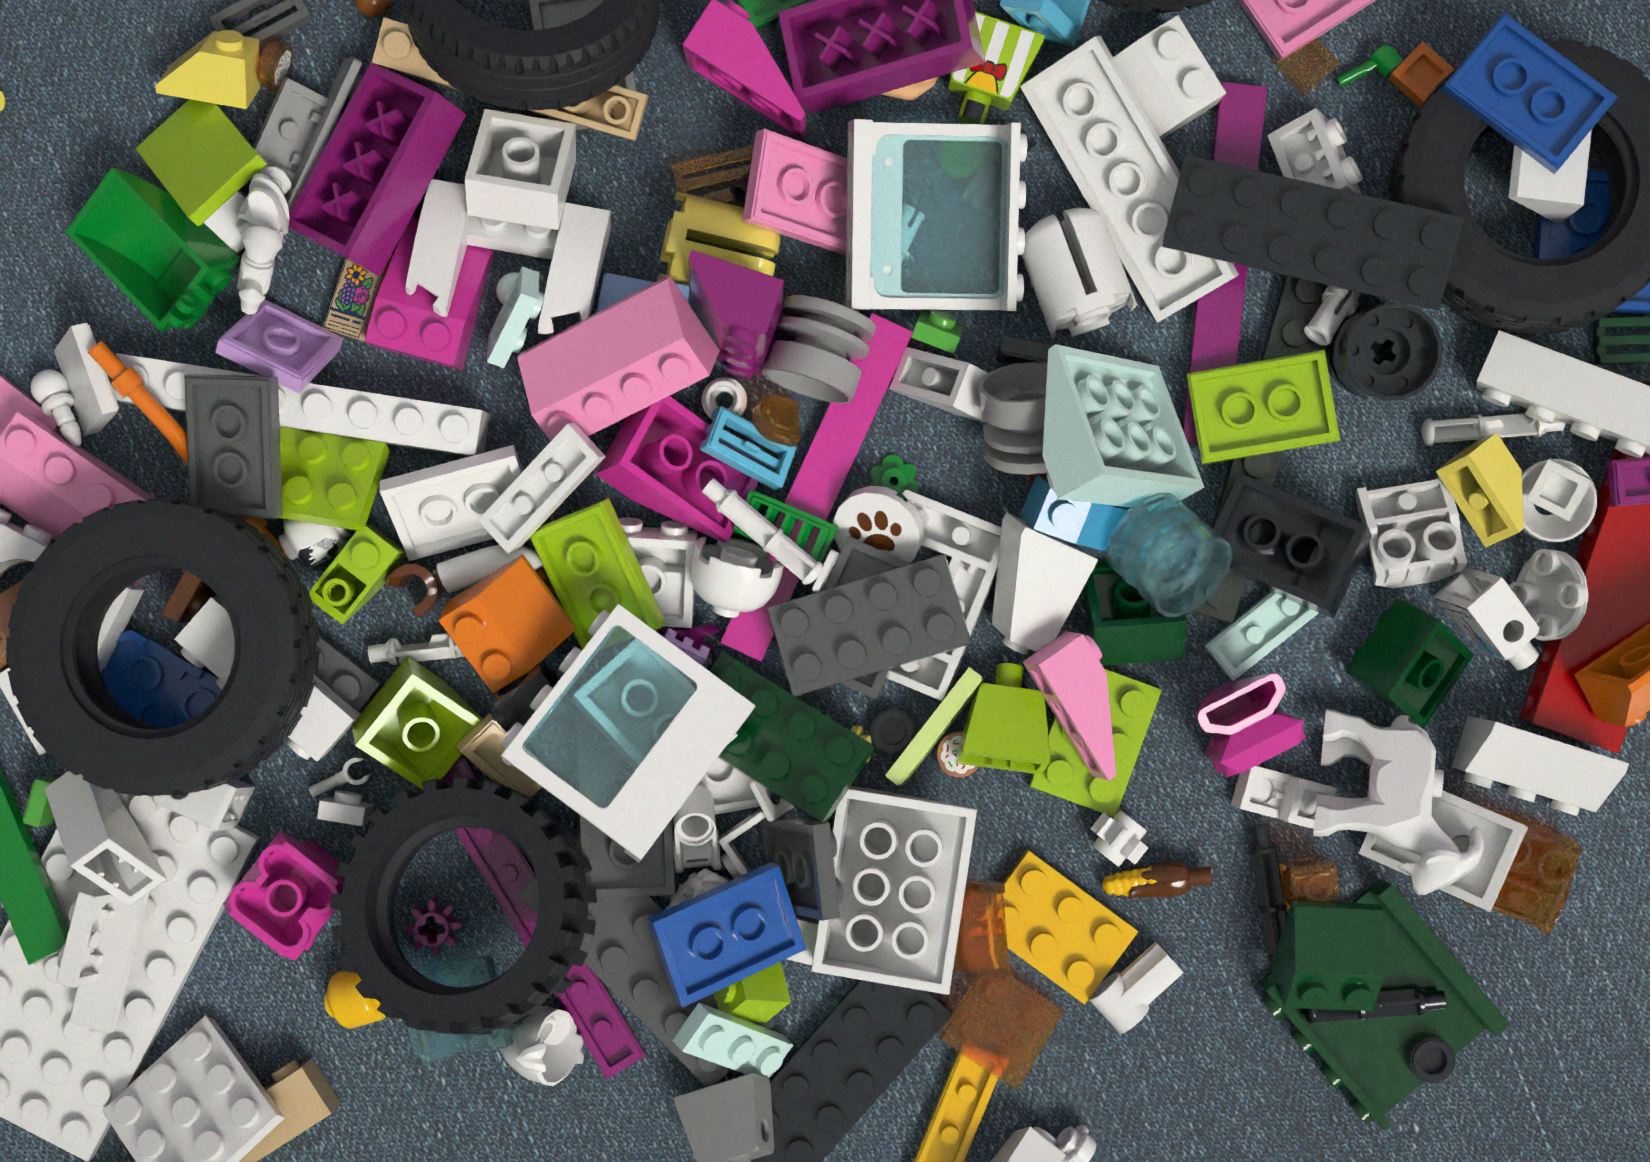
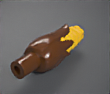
[1102,861,1212,899]

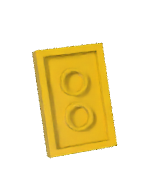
[974,849,1138,1005]

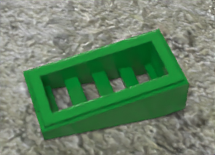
[733,489,838,565]

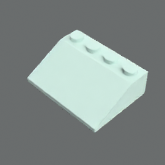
[1042,344,1205,511]

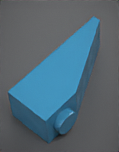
[1020,474,1161,561]

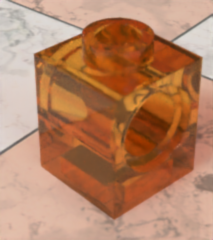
[1279,856,1341,909]

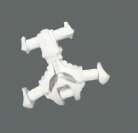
[236,165,292,315]

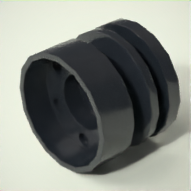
[1326,303,1442,400]

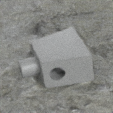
[674,1073,774,1162]

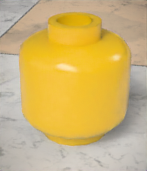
[324,970,386,1029]

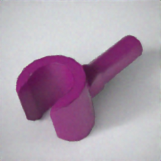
[654,623,718,650]

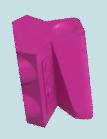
[1196,673,1306,777]
[223,831,345,961]

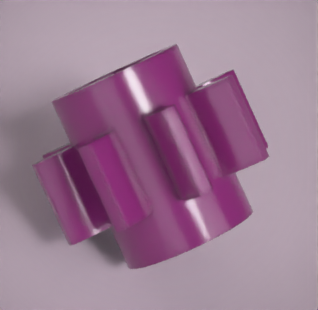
[405,896,465,956]

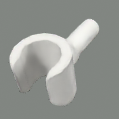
[309,757,371,797]

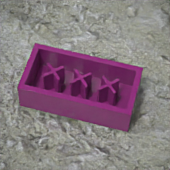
[778,0,986,114]
[289,63,466,276]

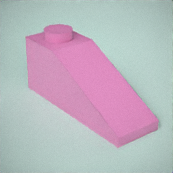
[1023,631,1116,781]

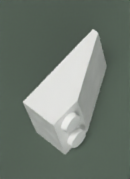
[1113,15,1226,139]

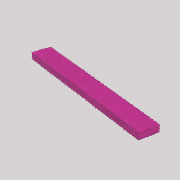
[720,313,913,661]

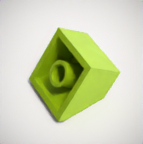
[352,656,483,790]

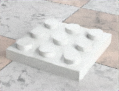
[102,1015,285,1162]

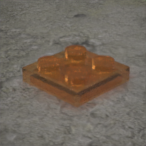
[938,961,1064,1090]

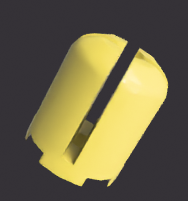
[657,191,780,286]

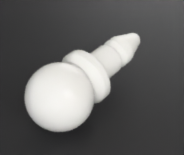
[30,370,81,447]

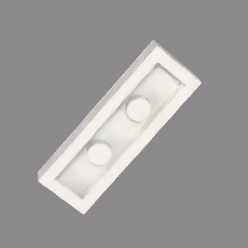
[478,423,606,554]

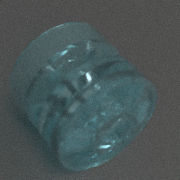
[1105,493,1232,617]

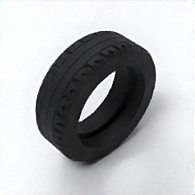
[404,0,660,110]

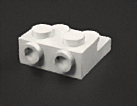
[619,517,698,628]

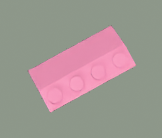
[517,275,720,442]
[0,412,156,586]

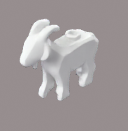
[1313,709,1484,895]

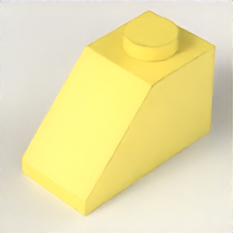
[156,30,260,109]
[1436,432,1524,548]

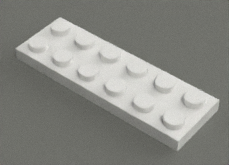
[1020,36,1239,323]

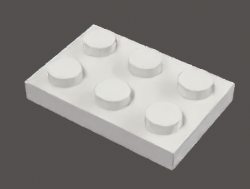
[380,445,523,561]
[1359,790,1528,912]

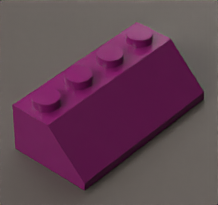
[688,249,784,379]

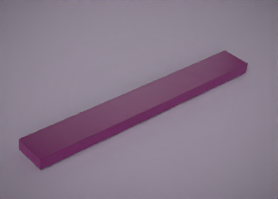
[1182,82,1267,445]
[441,754,646,1079]

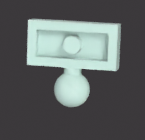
[487,266,544,368]

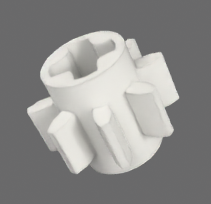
[1091,810,1148,867]

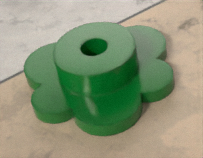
[870,455,919,500]

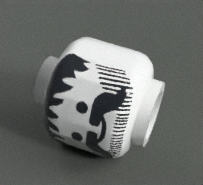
[279,519,352,567]

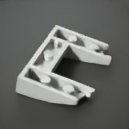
[405,179,611,334]
[887,490,1002,701]

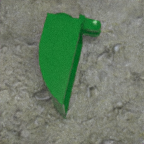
[65,167,241,332]

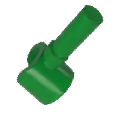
[1336,45,1403,87]

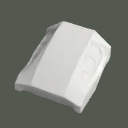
[1355,475,1467,589]

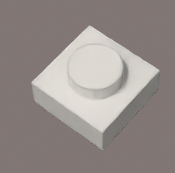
[1526,458,1593,521]
[317,791,374,826]

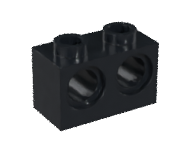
[491,658,567,732]

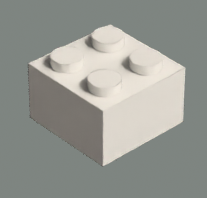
[465,109,576,230]

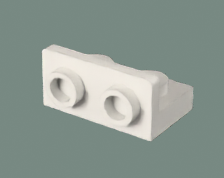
[1267,108,1362,194]

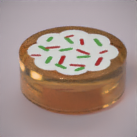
[257,40,293,90]

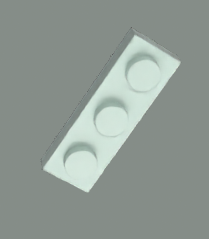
[672,1003,793,1079]

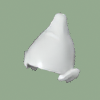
[491,1007,584,1086]

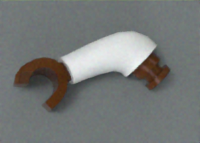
[384,545,556,618]

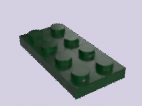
[709,651,875,822]

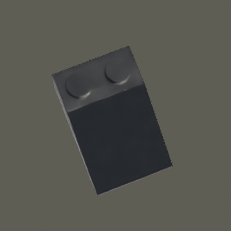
[1200,473,1372,619]

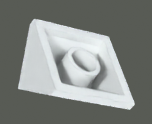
[1509,129,1592,223]

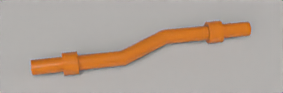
[88,341,287,557]

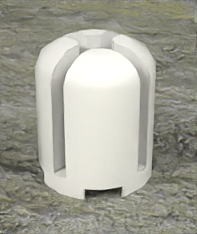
[1022,207,1137,338]

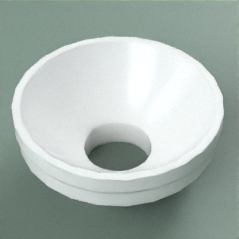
[1522,459,1597,542]

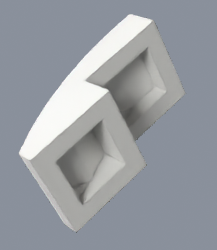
[1231,765,1337,829]

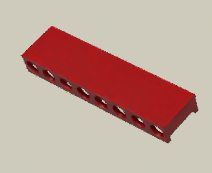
[1519,381,1650,754]

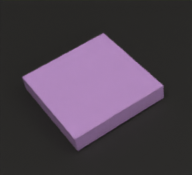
[215,299,343,393]

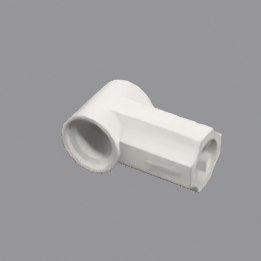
[1089,942,1184,1034]

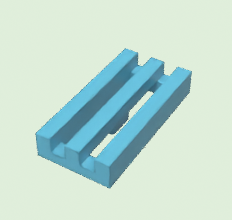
[699,406,796,490]

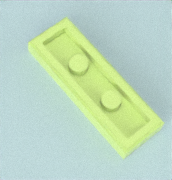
[885,667,984,786]

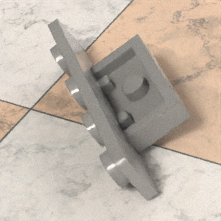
[253,58,363,213]

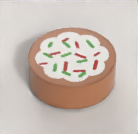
[936,731,979,777]

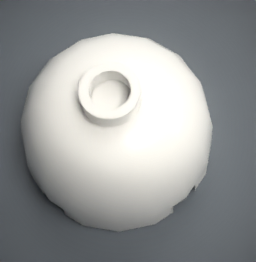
[690,537,784,618]

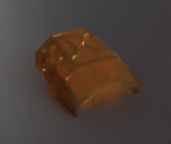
[1462,811,1583,935]
[953,879,1013,978]

